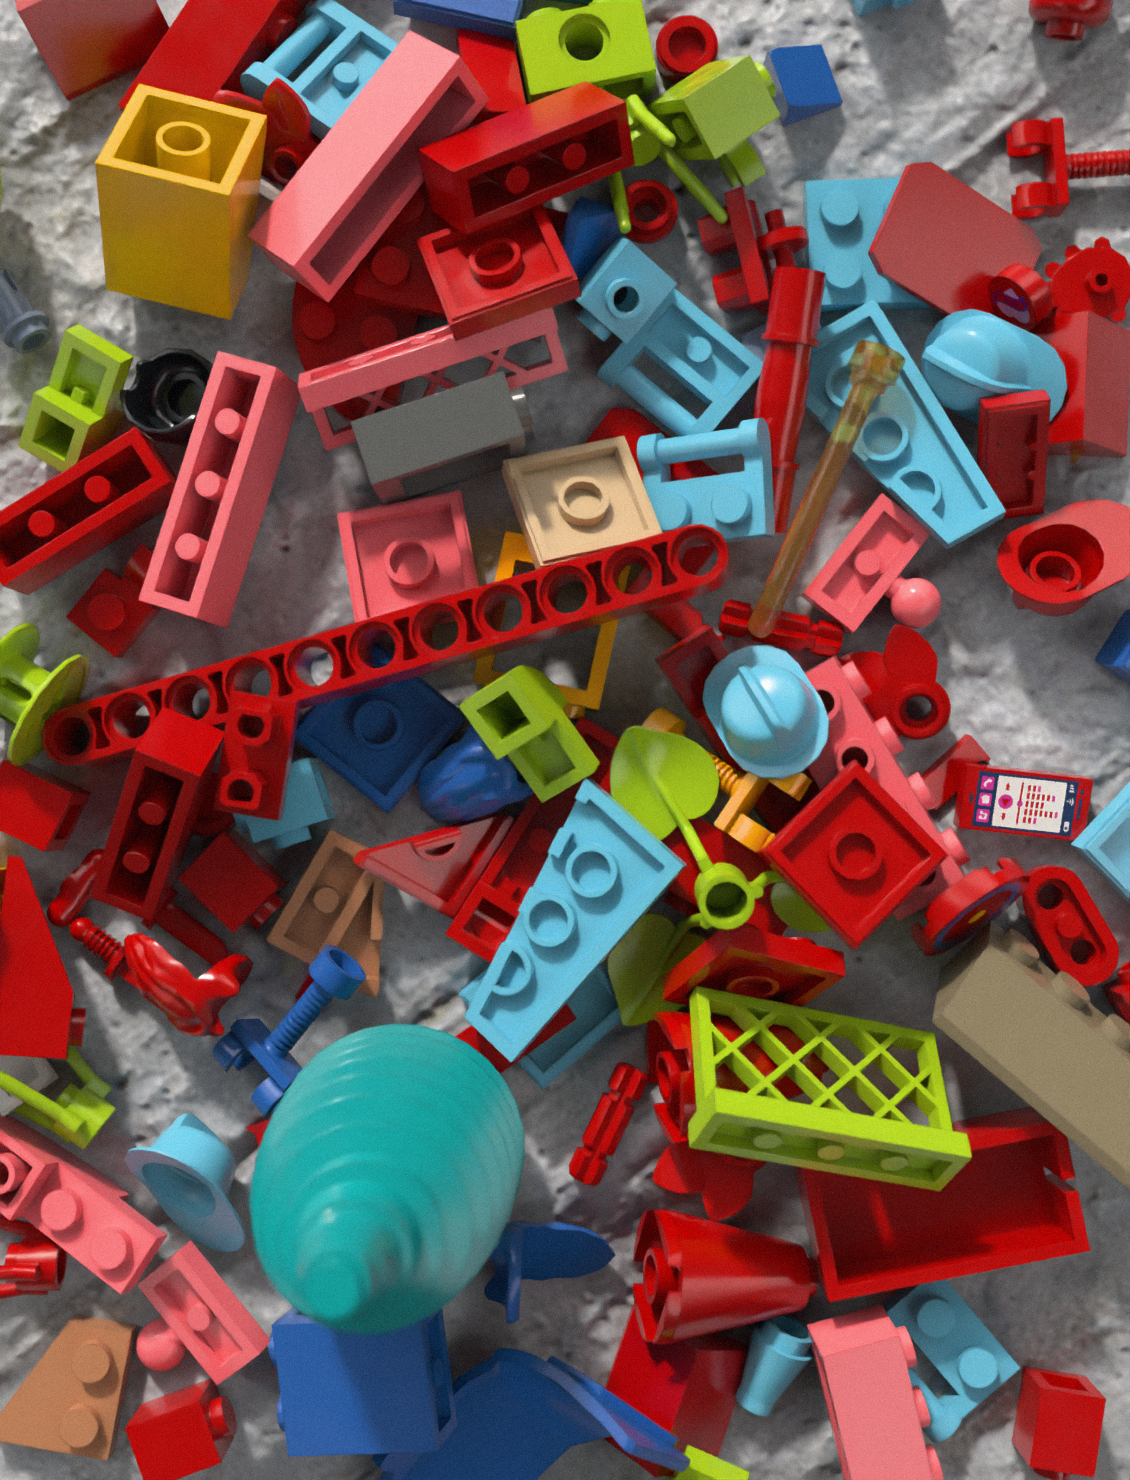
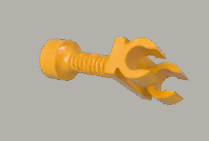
[641,707,813,853]

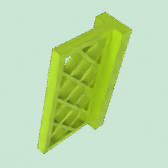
[688,986,972,1191]

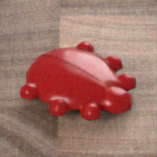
[1044,237,1130,322]

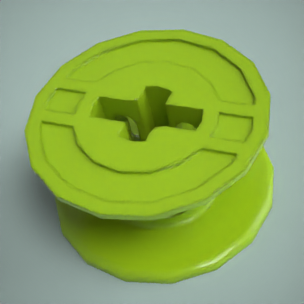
[0,622,90,766]

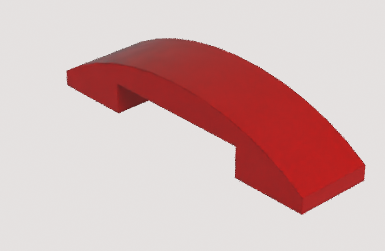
[445,716,620,963]

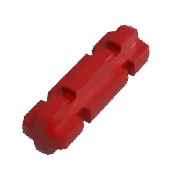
[718,599,844,658]
[569,1061,648,1187]

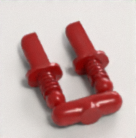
[46,848,229,990]

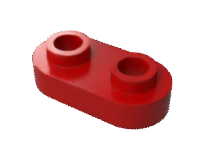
[1016,865,1119,986]

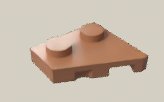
[266,827,385,999]
[0,1314,138,1461]

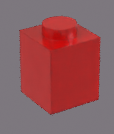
[0,759,91,852]
[177,830,289,933]
[1012,1366,1106,1480]
[125,1378,237,1480]

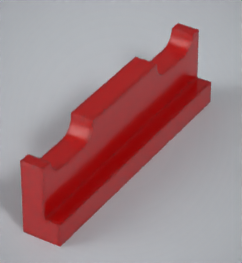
[624,568,726,642]
[921,734,990,810]

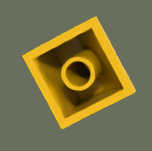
[95,84,267,320]

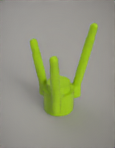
[608,94,728,234]
[0,1046,116,1150]

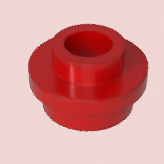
[623,179,678,244]

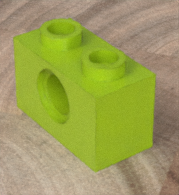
[515,0,656,104]

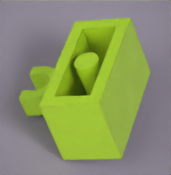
[646,54,781,187]

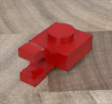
[66,544,161,658]

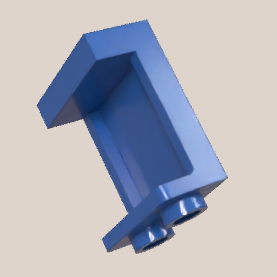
[269,1308,457,1457]

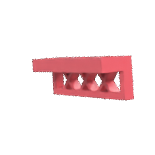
[298,307,568,451]

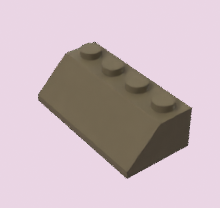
[932,920,1130,1190]

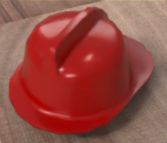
[996,499,1130,617]

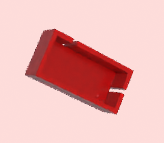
[795,1106,1090,1302]

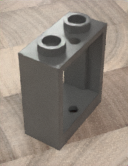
[350,371,535,505]

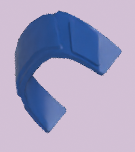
[371,1348,691,1480]

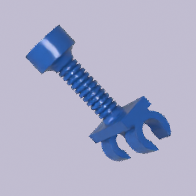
[212,945,366,1119]

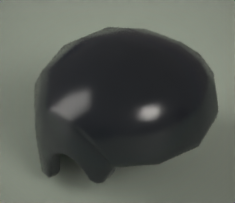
[120,348,213,445]

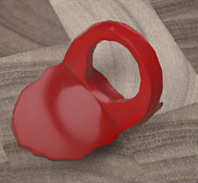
[124,933,253,1037]

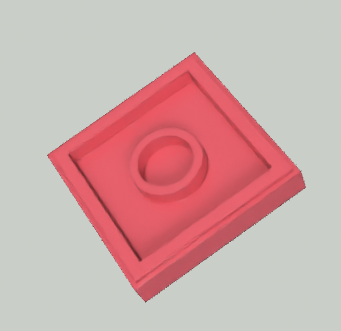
[337,490,479,625]

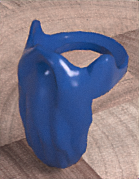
[417,724,534,823]
[484,1221,615,1324]

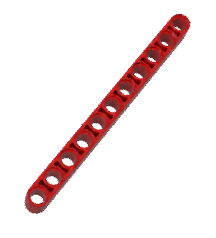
[42,524,732,767]

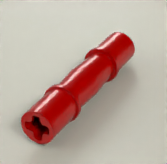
[742,267,827,534]

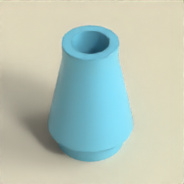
[735,1314,813,1416]

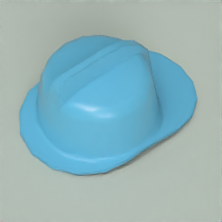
[921,309,1068,424]
[702,645,829,779]
[124,1113,246,1253]

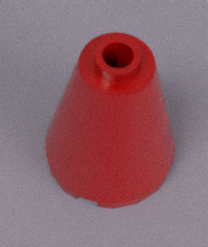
[645,1011,829,1143]
[633,1208,818,1345]

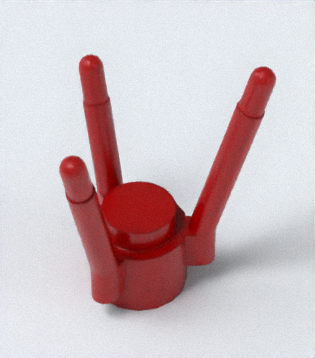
[0,1214,68,1299]

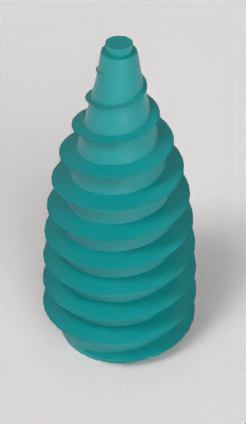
[249,1024,525,1335]

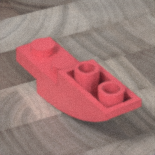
[0,1113,167,1294]

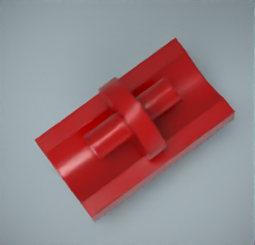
[697,186,809,316]
[213,690,301,821]

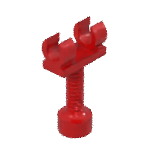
[1006,117,1130,220]

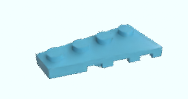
[805,298,1006,550]
[464,777,688,1062]

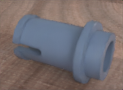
[0,269,51,354]

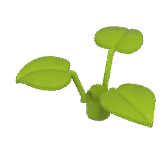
[607,726,831,1026]

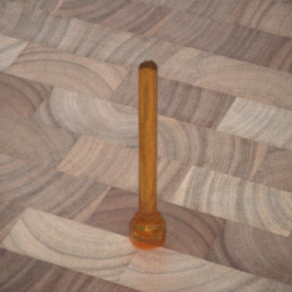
[748,340,906,637]

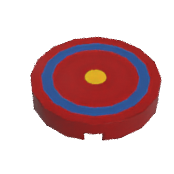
[911,857,1030,956]

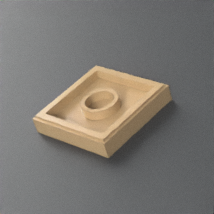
[502,436,662,570]

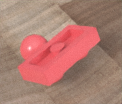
[800,493,941,634]
[136,1240,270,1385]

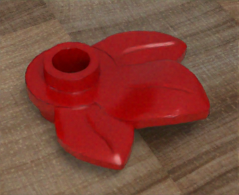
[213,78,321,187]
[837,624,951,740]
[652,1142,767,1221]

